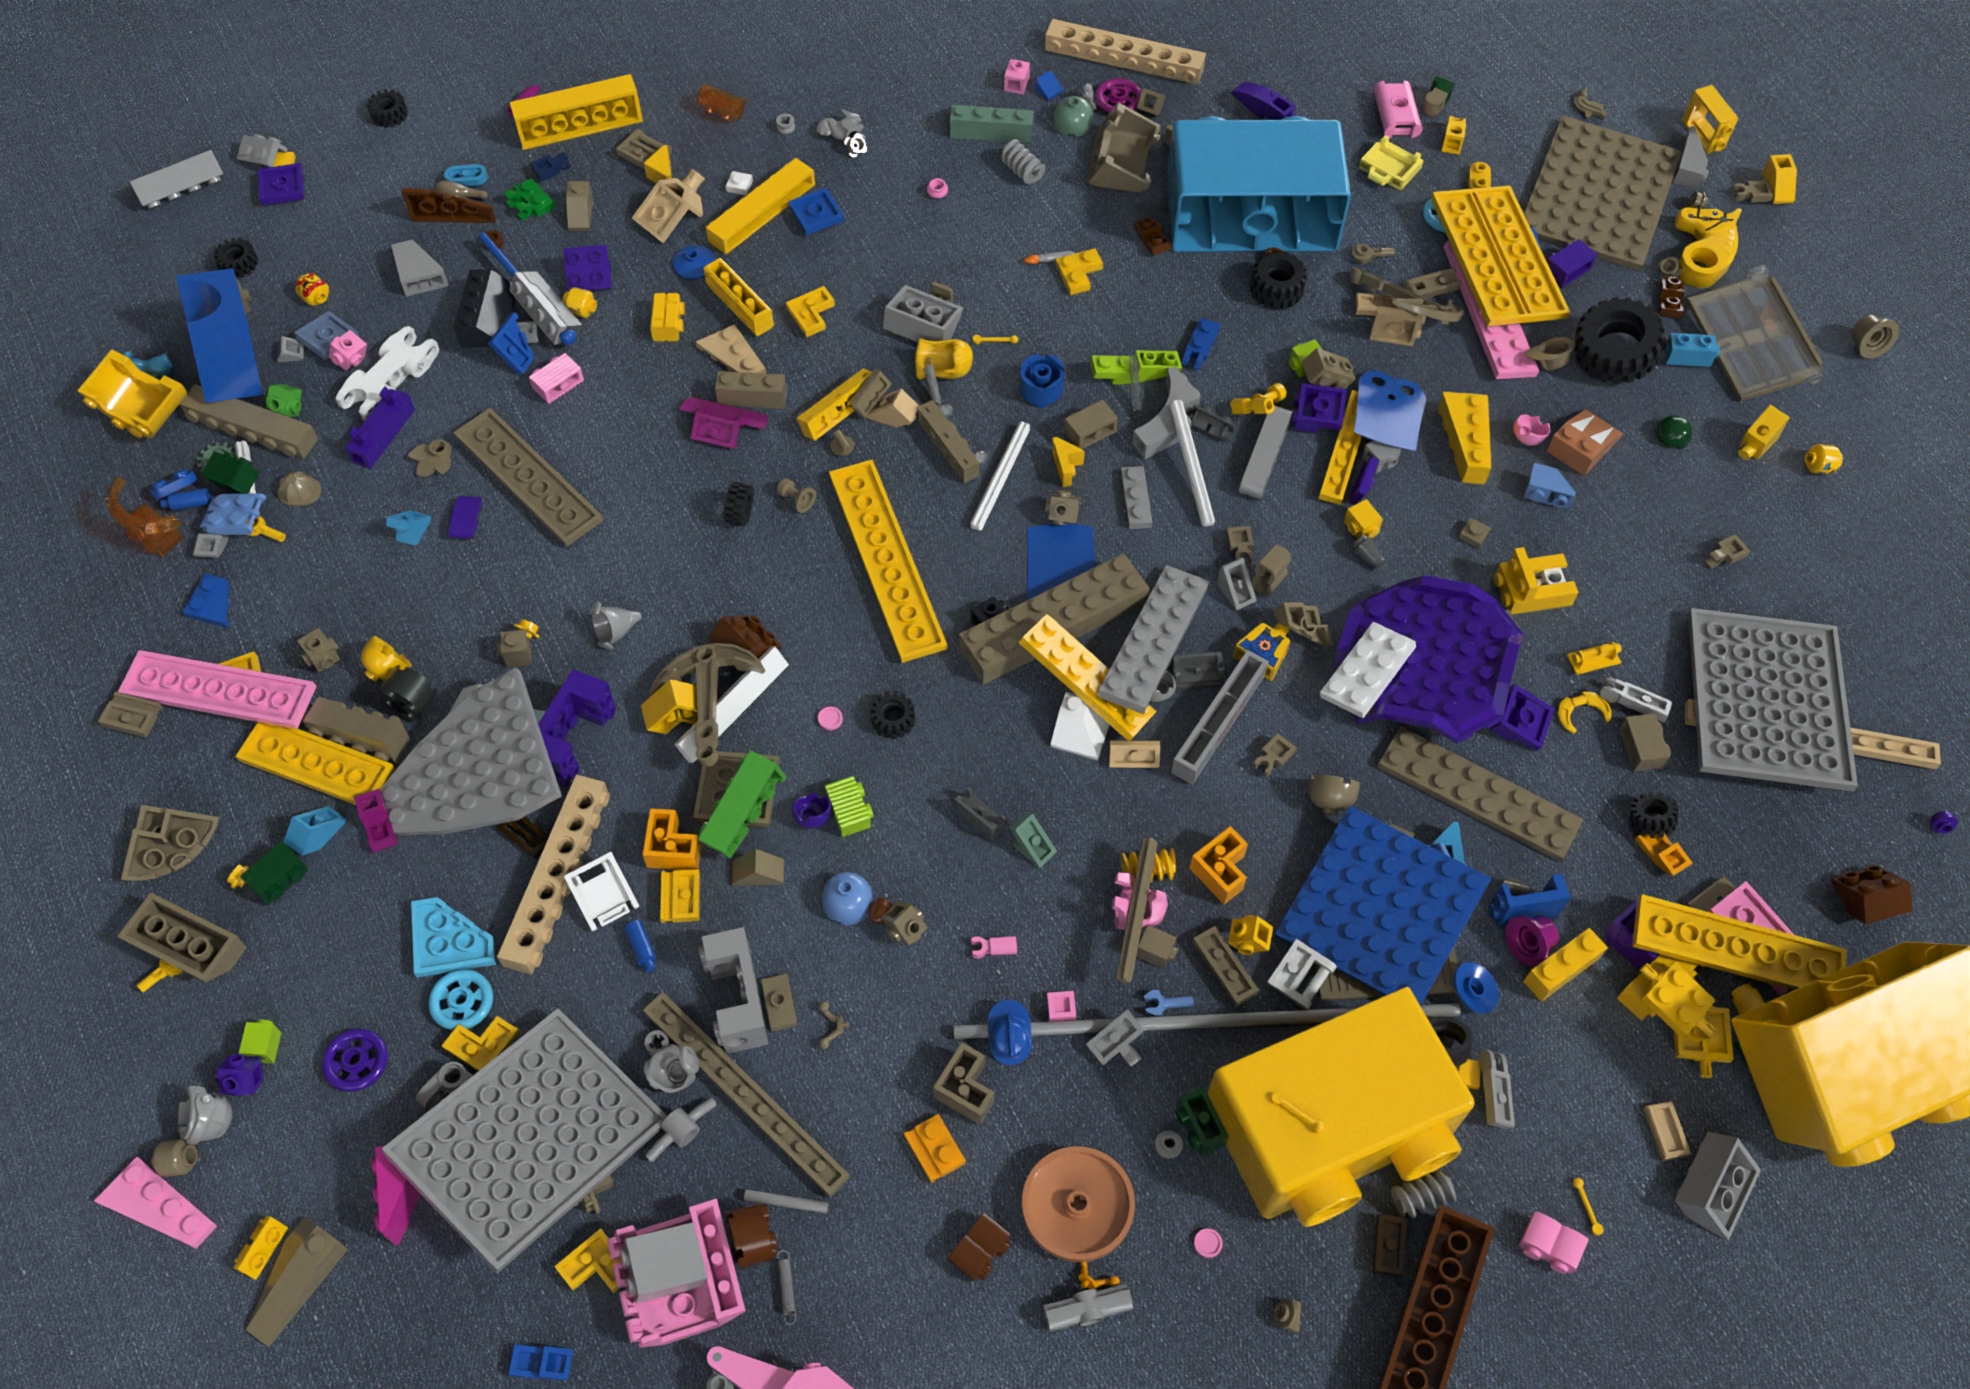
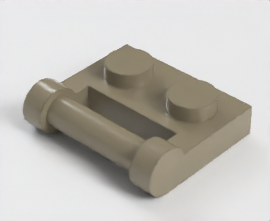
[616,129,672,169]

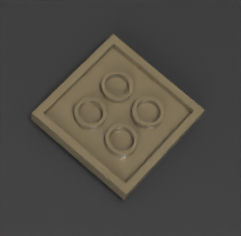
[693,751,780,828]

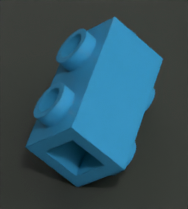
[1664,333,1720,367]

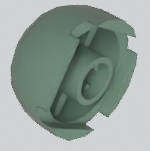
[1053,96,1094,137]

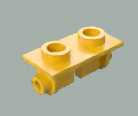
[1566,642,1621,675]
[233,1216,288,1280]

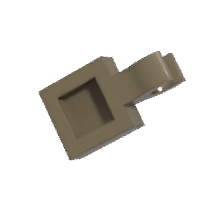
[1704,534,1750,569]

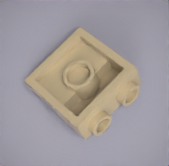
[1369,306,1426,346]

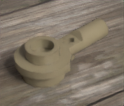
[1351,244,1395,264]

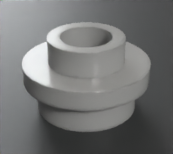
[1155,1130,1183,1159]

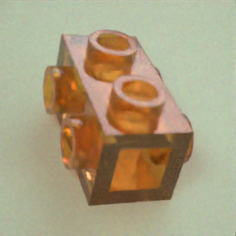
[697,84,747,121]

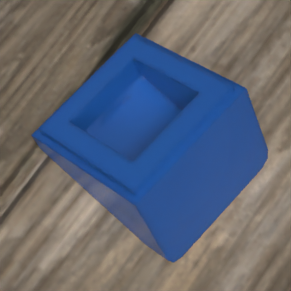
[1035,70,1063,101]

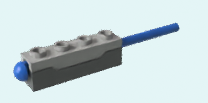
[479,233,582,345]

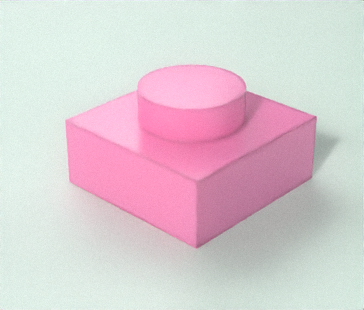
[1047,991,1076,1021]

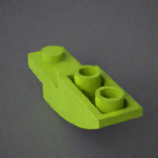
[1089,350,1182,384]

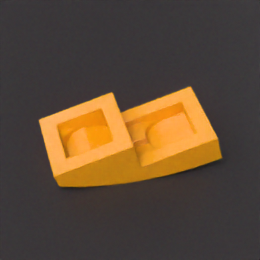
[1634,834,1693,877]

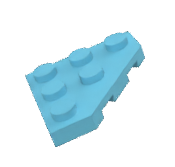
[411,897,497,978]

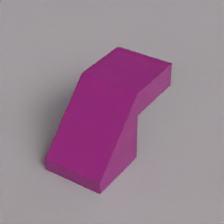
[354,789,398,853]

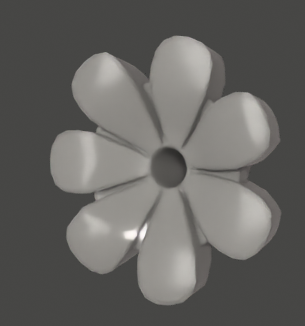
[1081,83,1097,110]

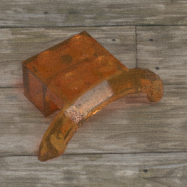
[106,476,184,558]

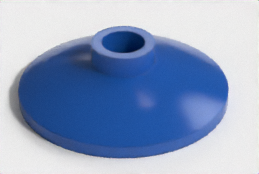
[672,245,715,279]
[1454,962,1499,1014]

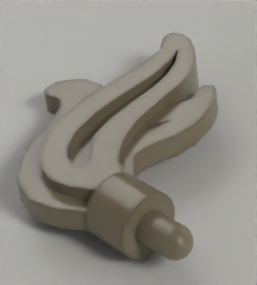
[1574,88,1606,120]

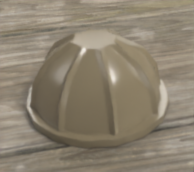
[277,471,322,506]

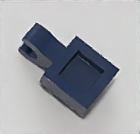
[530,152,571,182]

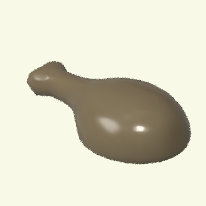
[434,181,488,200]

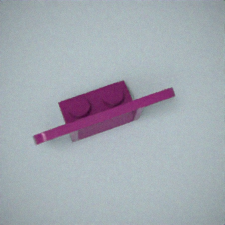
[680,397,768,448]

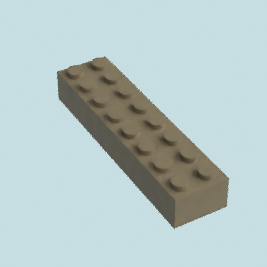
[959,553,1149,685]

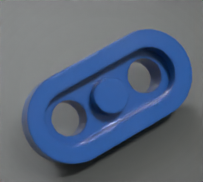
[149,468,197,500]

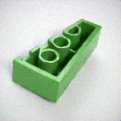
[698,750,787,858]

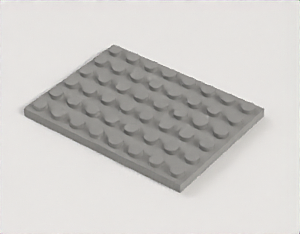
[1688,608,1858,792]
[382,1008,667,1274]

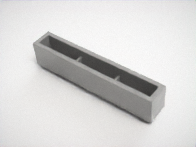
[1171,650,1269,785]

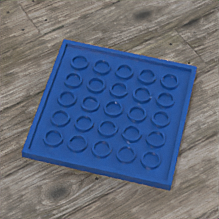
[1275,806,1491,1006]

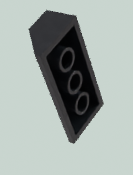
[454,269,516,348]

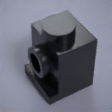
[970,596,1009,626]

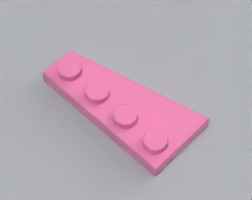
[94,1157,217,1249]

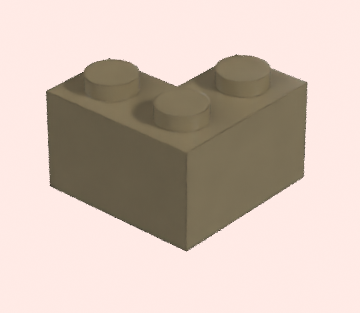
[933,1042,995,1125]

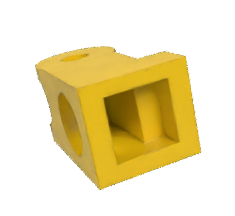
[1441,116,1466,155]

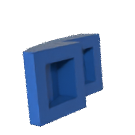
[508,1344,573,1381]

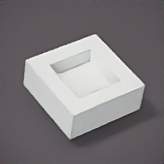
[726,171,753,196]

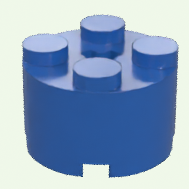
[1019,354,1065,408]

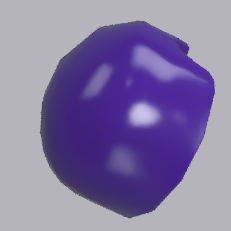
[792,792,831,829]

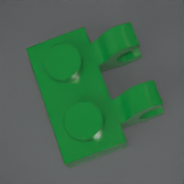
[504,178,555,220]

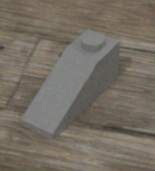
[1673,126,1709,190]

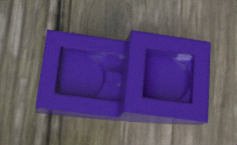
[449,496,483,538]

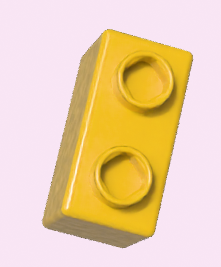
[1731,942,1970,1167]
[1207,987,1474,1227]

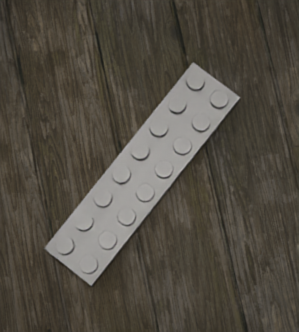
[1097,565,1210,714]

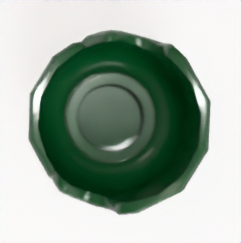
[1656,415,1692,449]

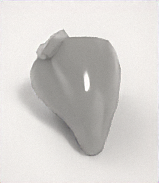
[588,601,641,651]

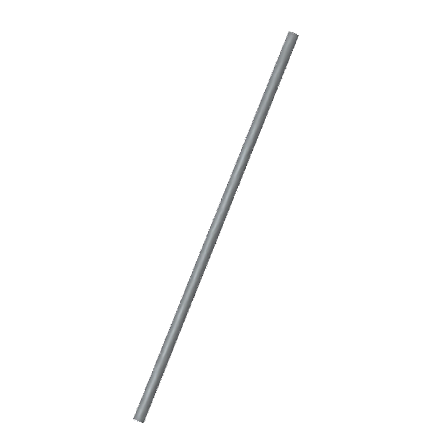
[954,1003,1460,1039]

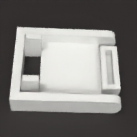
[563,852,639,932]

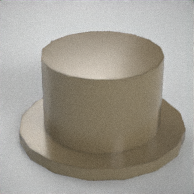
[1851,315,1899,359]

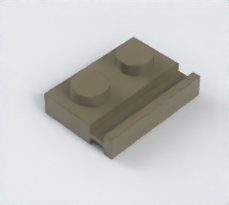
[98,692,163,738]

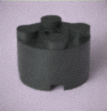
[378,665,438,722]

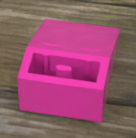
[371,1145,421,1245]

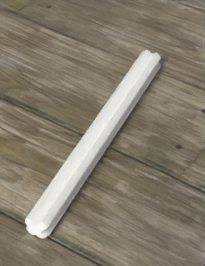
[1170,400,1215,527]
[971,421,1030,531]

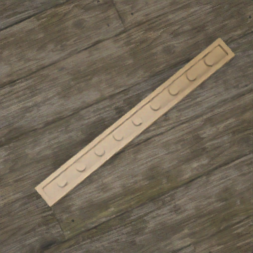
[1685,699,1941,769]

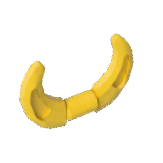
[1557,692,1611,734]

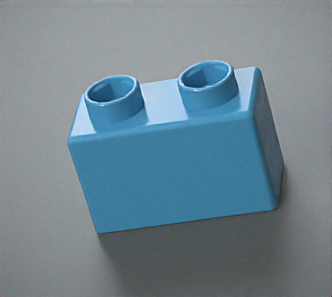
[1167,116,1351,252]

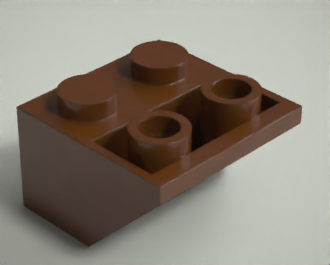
[708,615,782,668]
[1831,865,1912,924]

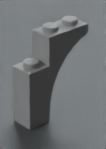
[1132,366,1201,459]

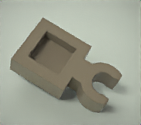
[1732,180,1774,202]
[1226,526,1254,564]
[1253,733,1297,777]

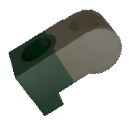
[1422,76,1455,116]

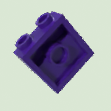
[1291,383,1347,433]
[1490,684,1555,751]

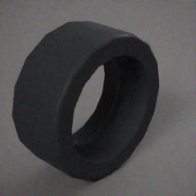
[1429,1016,1473,1067]

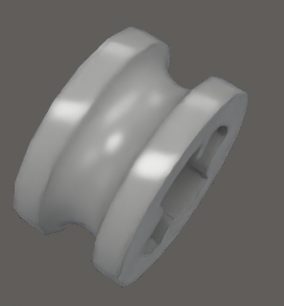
[776,114,795,134]
[644,1030,670,1056]

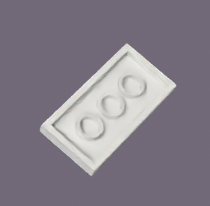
[1320,622,1416,718]

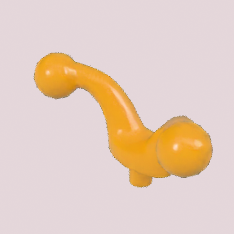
[1078,1262,1120,1289]

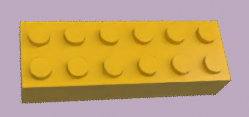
[510,74,643,150]

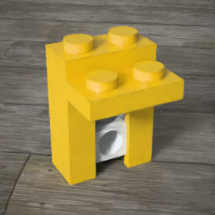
[1494,547,1579,615]

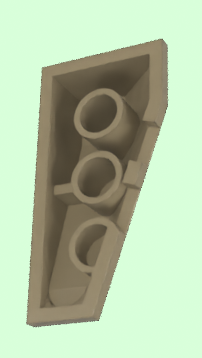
[246,1217,348,1347]

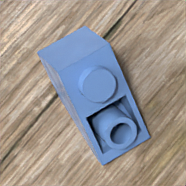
[1523,463,1576,509]

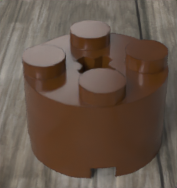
[725,1203,778,1270]

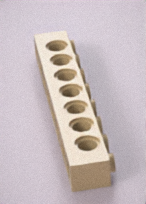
[1045,19,1206,85]
[497,775,610,975]

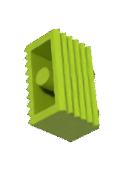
[825,776,874,837]

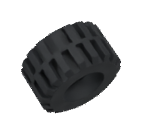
[1250,251,1307,310]

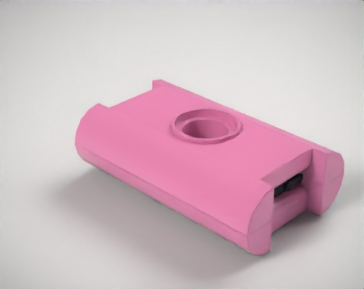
[1373,81,1423,138]

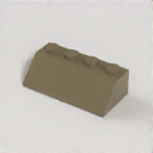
[117,892,247,983]

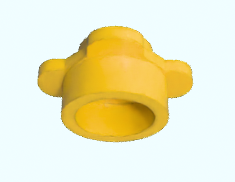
[513,619,539,640]

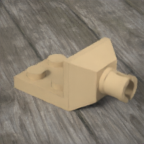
[632,168,705,243]

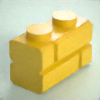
[650,293,685,341]

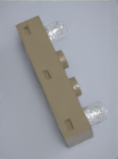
[917,400,988,483]

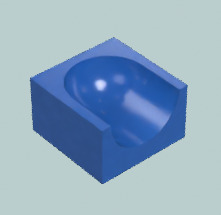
[176,268,262,403]

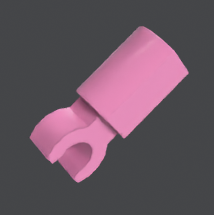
[971,936,1017,959]

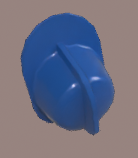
[988,999,1032,1065]

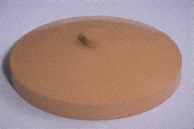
[1022,1146,1135,1262]

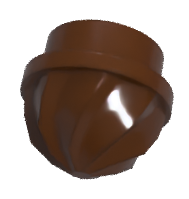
[868,897,893,924]

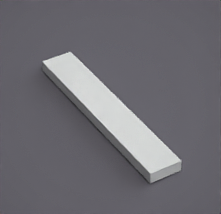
[674,646,789,763]

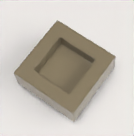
[1458,517,1491,549]

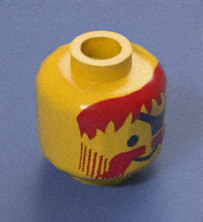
[295,273,329,306]

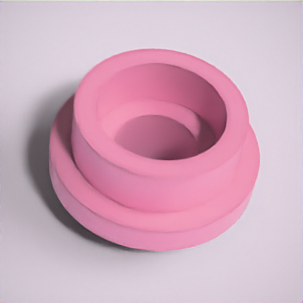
[927,178,948,198]

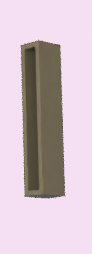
[180,384,318,459]

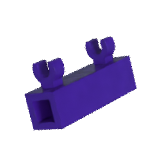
[345,386,415,469]

